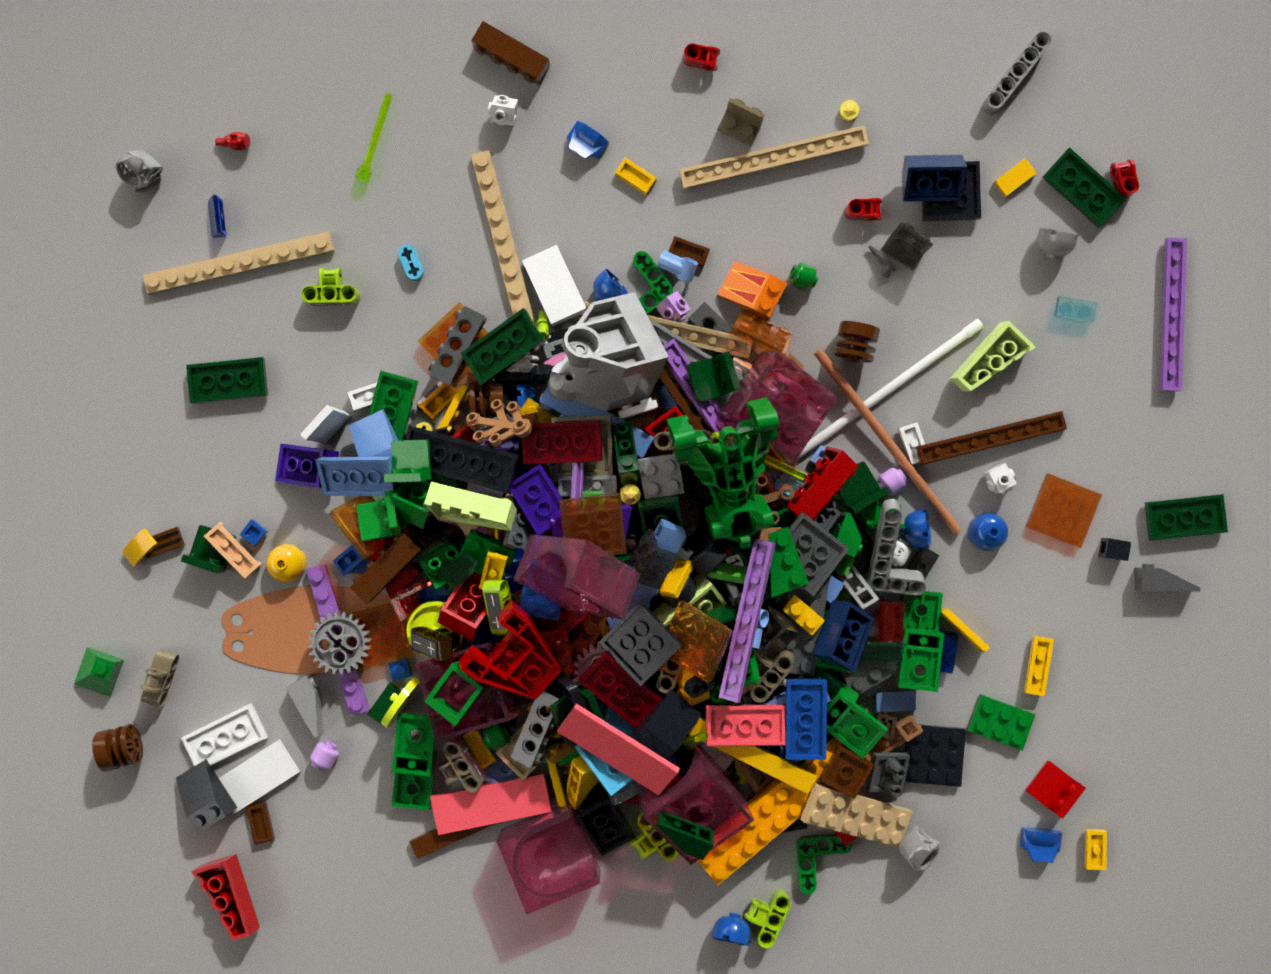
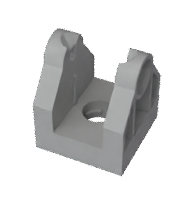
[548,292,669,411]

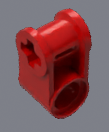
[683,43,721,71]
[1110,159,1139,199]
[844,198,882,221]

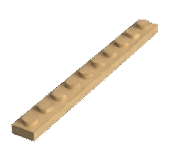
[679,125,869,190]
[471,150,536,325]
[143,232,335,295]
[570,301,753,359]

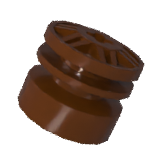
[833,321,880,363]
[468,382,508,418]
[92,724,143,772]

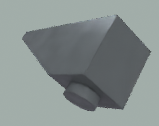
[1135,564,1200,592]

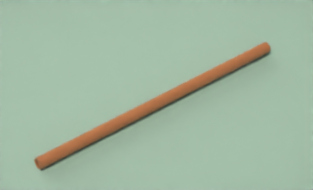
[814,349,962,535]

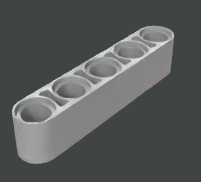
[982,31,1052,114]

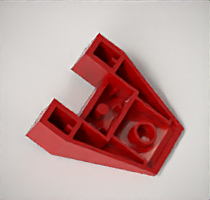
[459,600,562,700]

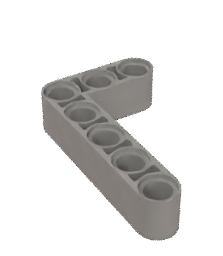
[868,499,926,595]

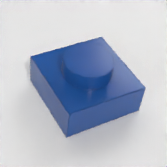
[239,519,268,546]
[388,657,413,681]

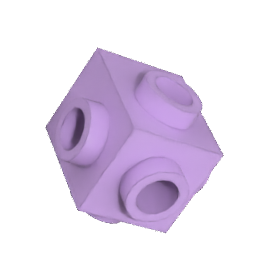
[656,291,691,322]

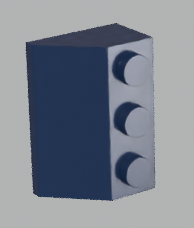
[902,155,967,202]
[813,600,874,673]

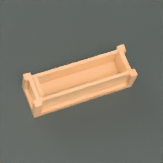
[204,522,262,578]

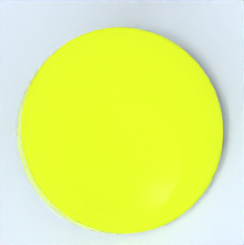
[407,601,463,657]
[381,677,422,728]

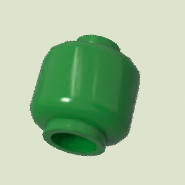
[788,262,819,291]
[482,721,512,751]

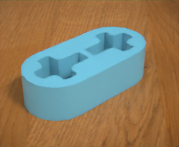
[398,245,424,281]

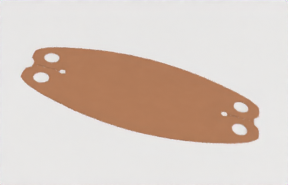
[222,585,411,674]

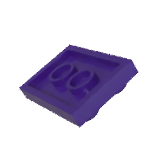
[510,464,569,536]

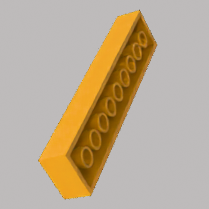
[694,733,868,885]

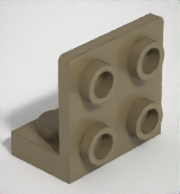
[717,98,765,147]

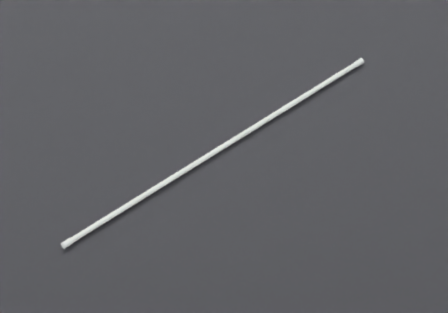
[411,319,984,738]

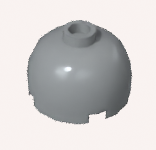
[1037,227,1079,259]

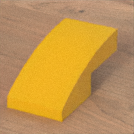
[122,528,157,567]

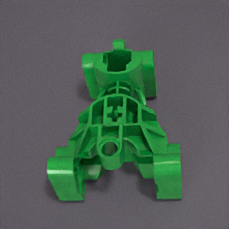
[667,397,780,549]

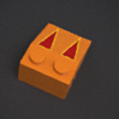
[717,261,787,321]

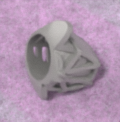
[116,149,163,192]
[899,826,940,872]

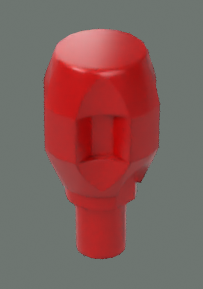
[215,132,250,150]

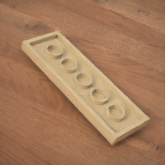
[800,783,913,847]

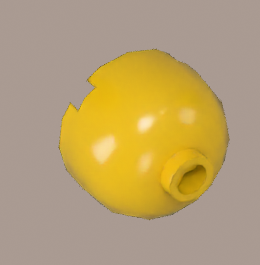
[266,544,307,582]

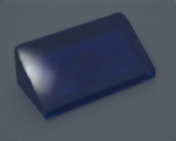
[208,194,227,238]

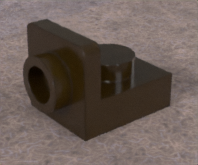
[874,712,897,742]

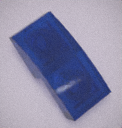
[504,548,526,594]
[939,630,958,674]

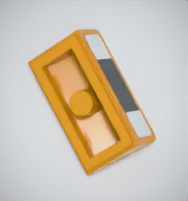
[417,381,457,419]

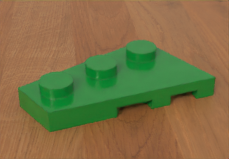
[768,527,809,598]

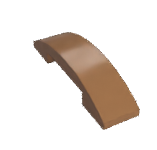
[866,715,923,762]

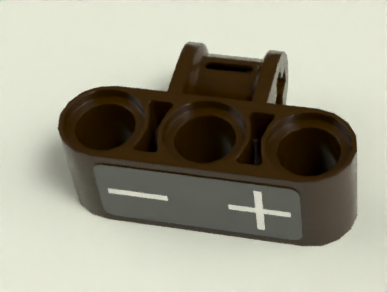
[411,626,461,661]

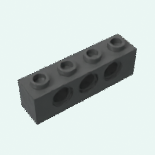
[688,302,759,364]
[428,306,487,387]
[511,685,564,769]

